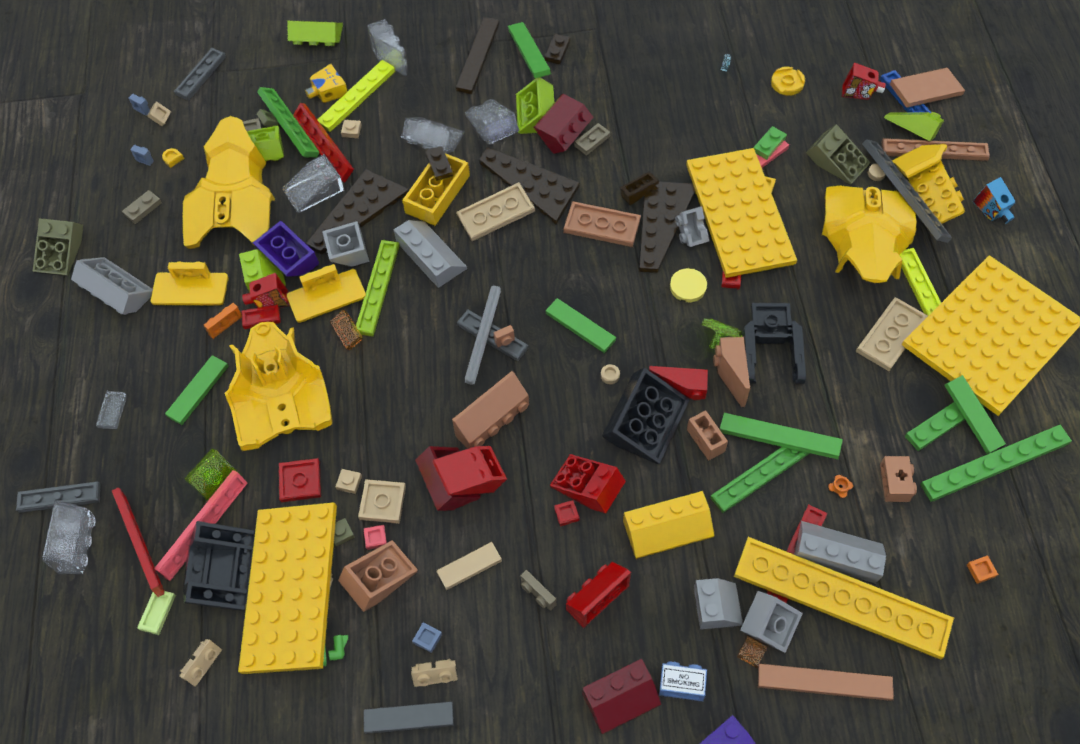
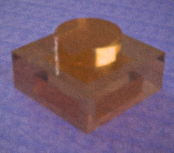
[737,636,767,668]

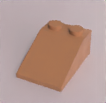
[713,337,750,407]
[338,540,418,612]

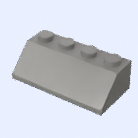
[394,220,467,288]
[71,257,153,315]
[794,521,886,584]

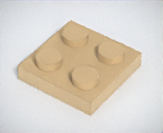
[358,479,406,523]

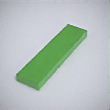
[546,298,616,353]
[165,355,229,425]
[944,375,1006,454]

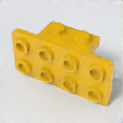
[908,161,965,224]
[151,261,228,305]
[287,264,366,323]

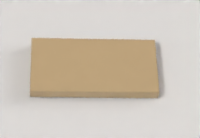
[456,182,535,241]
[856,297,928,371]

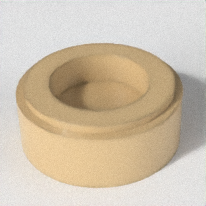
[868,163,886,181]
[601,364,620,384]

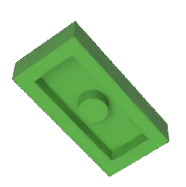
[754,126,787,160]

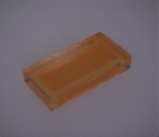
[330,310,363,350]

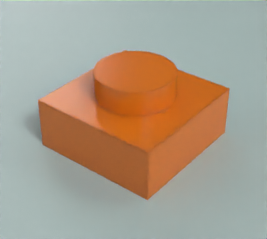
[967,556,998,584]

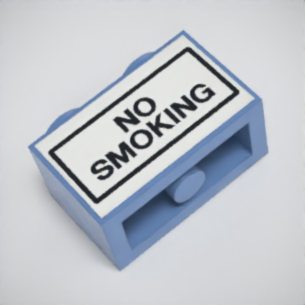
[659,662,707,701]

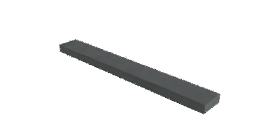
[862,140,952,243]

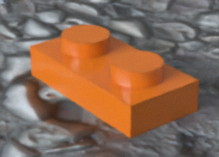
[204,303,242,339]

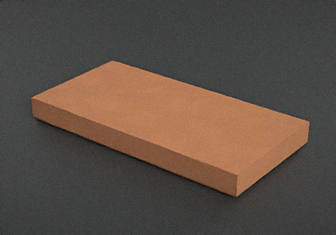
[890,68,965,107]
[564,201,641,247]

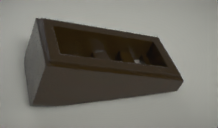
[620,171,659,206]

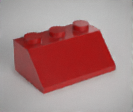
[566,562,631,628]

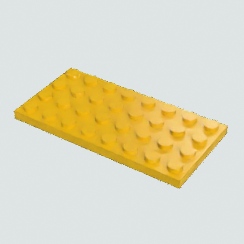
[686,148,797,278]
[238,502,337,674]

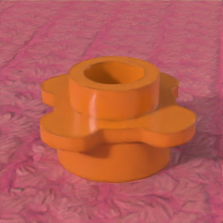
[828,475,853,498]

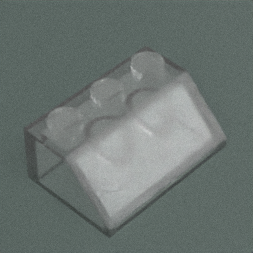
[401,117,464,154]
[42,501,95,574]

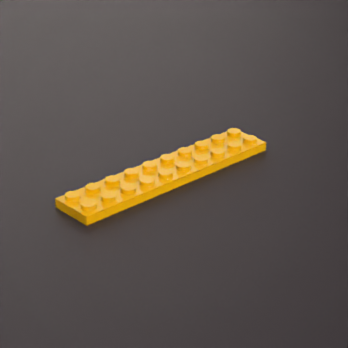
[734,537,954,660]

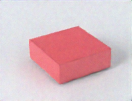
[364,525,387,550]

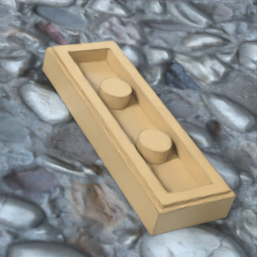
[436,542,502,590]

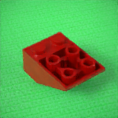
[432,446,507,496]
[550,454,626,514]

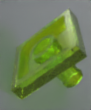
[701,318,743,349]
[185,448,241,501]

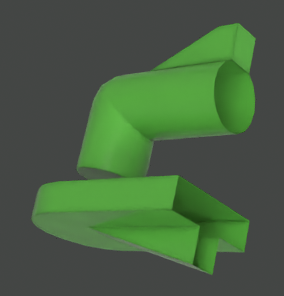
[323,635,348,666]

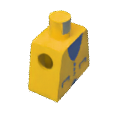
[305,64,347,103]

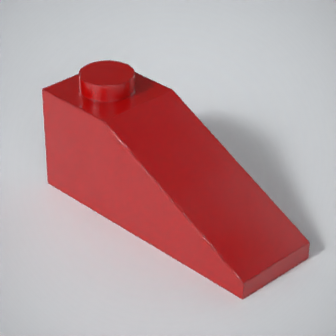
[649,366,708,400]

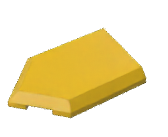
[892,144,947,178]

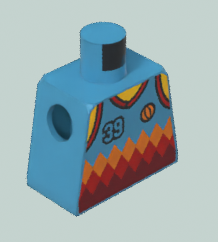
[973,177,1015,224]

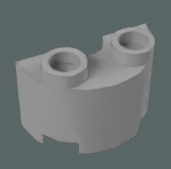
[675,206,709,247]

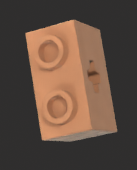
[687,410,728,461]
[880,456,917,502]

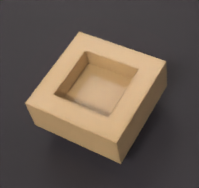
[147,101,171,126]
[341,120,362,138]
[335,469,362,494]

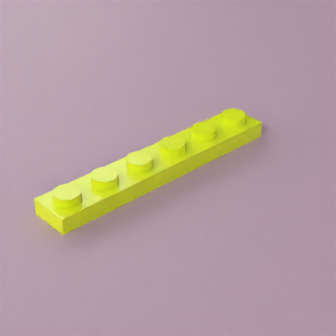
[317,60,395,132]

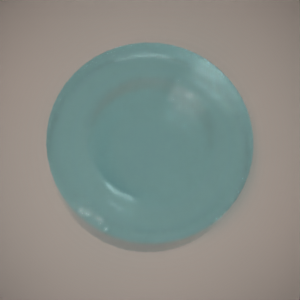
[721,54,731,71]

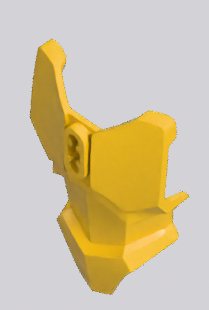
[183,116,275,249]
[822,186,917,283]
[225,322,332,451]

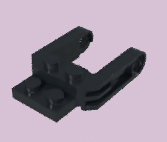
[742,303,806,384]

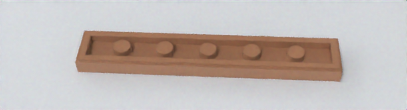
[882,139,990,161]
[758,664,893,701]

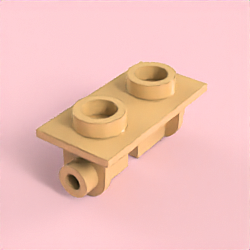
[179,639,222,687]
[411,659,458,687]

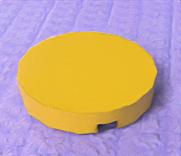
[771,67,805,95]

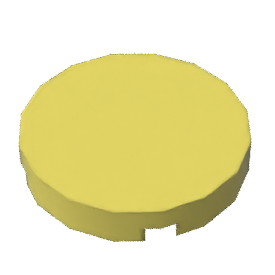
[670,268,707,303]

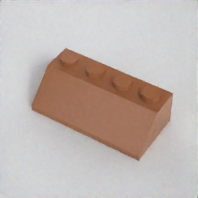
[452,371,529,449]

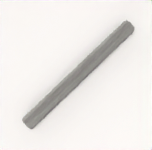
[465,286,501,385]

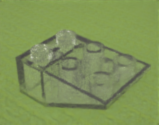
[367,19,408,76]
[465,99,519,144]

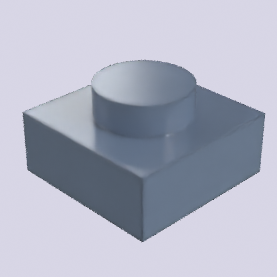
[129,94,150,116]
[130,145,154,166]
[412,622,442,653]

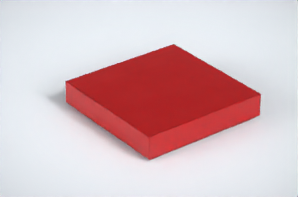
[279,458,321,502]

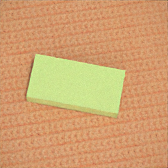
[137,591,176,635]

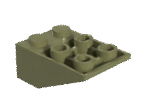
[806,124,871,185]
[33,218,83,275]

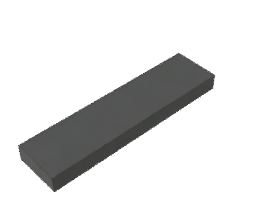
[174,48,226,101]
[457,310,528,362]
[16,481,101,513]
[364,702,454,734]

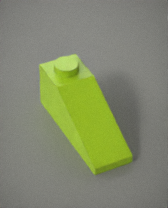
[884,112,944,141]

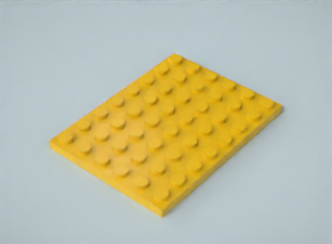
[901,255,1080,416]

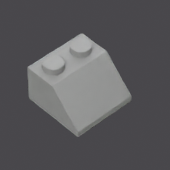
[322,221,369,267]
[694,578,743,629]
[741,591,803,653]

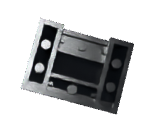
[183,521,255,611]

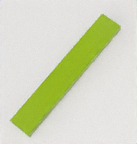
[354,240,399,336]

